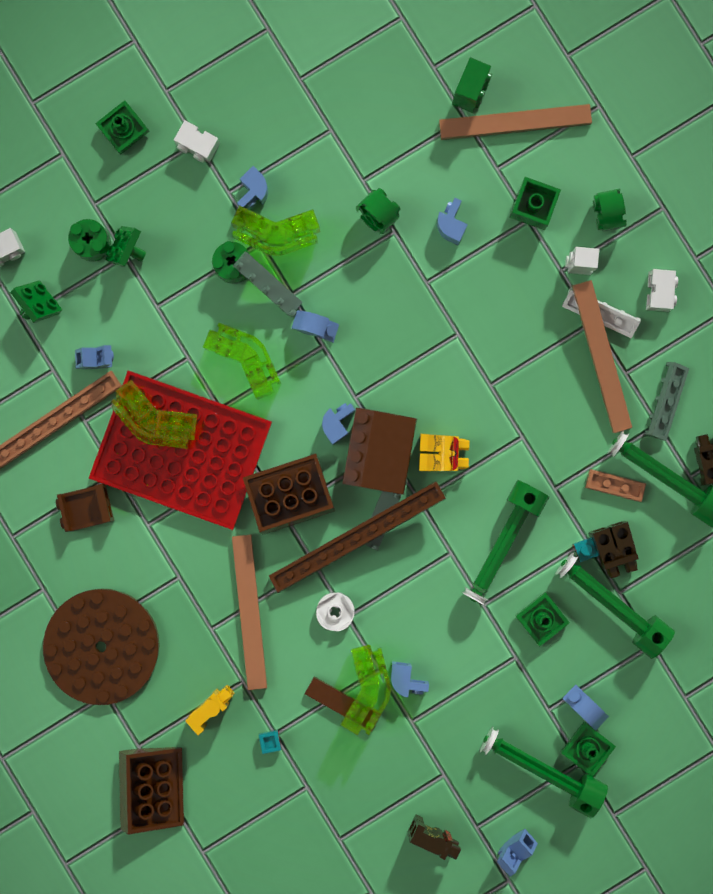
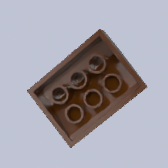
[342,408,417,495]
[243,454,335,535]
[119,747,184,835]

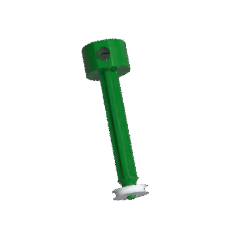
[607,430,713,528]
[462,480,550,606]
[555,552,675,659]
[480,727,608,819]

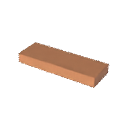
[585,469,646,502]

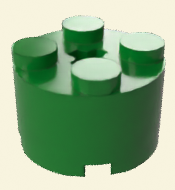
[356,188,401,234]
[593,188,627,231]
[68,219,111,262]
[212,241,249,284]

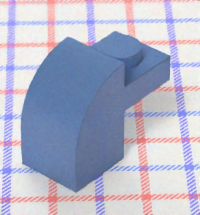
[237,166,268,213]
[437,198,468,245]
[292,310,339,343]
[75,345,114,369]
[322,403,355,445]
[390,661,429,697]
[563,685,609,730]
[497,829,538,876]

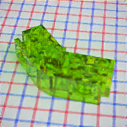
[231,205,320,256]
[203,323,281,400]
[111,380,197,449]
[340,645,391,735]

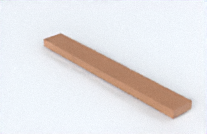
[439,104,592,140]
[572,280,632,433]
[0,371,122,469]
[232,534,267,690]

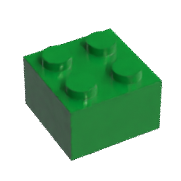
[452,57,492,113]
[509,177,561,230]

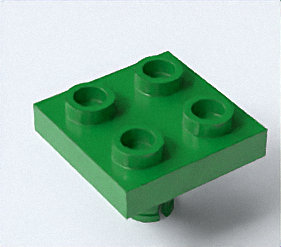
[95,100,150,155]
[106,226,146,266]
[10,280,62,323]
[515,592,570,647]
[561,722,616,777]

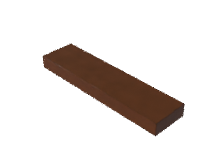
[305,676,381,732]

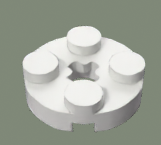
[316,592,354,631]

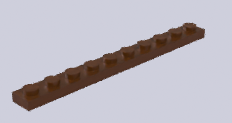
[269,482,446,593]

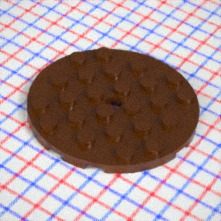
[43,588,160,705]

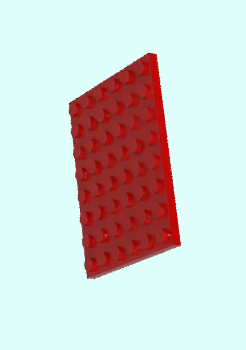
[89,370,272,530]

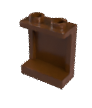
[56,484,114,532]

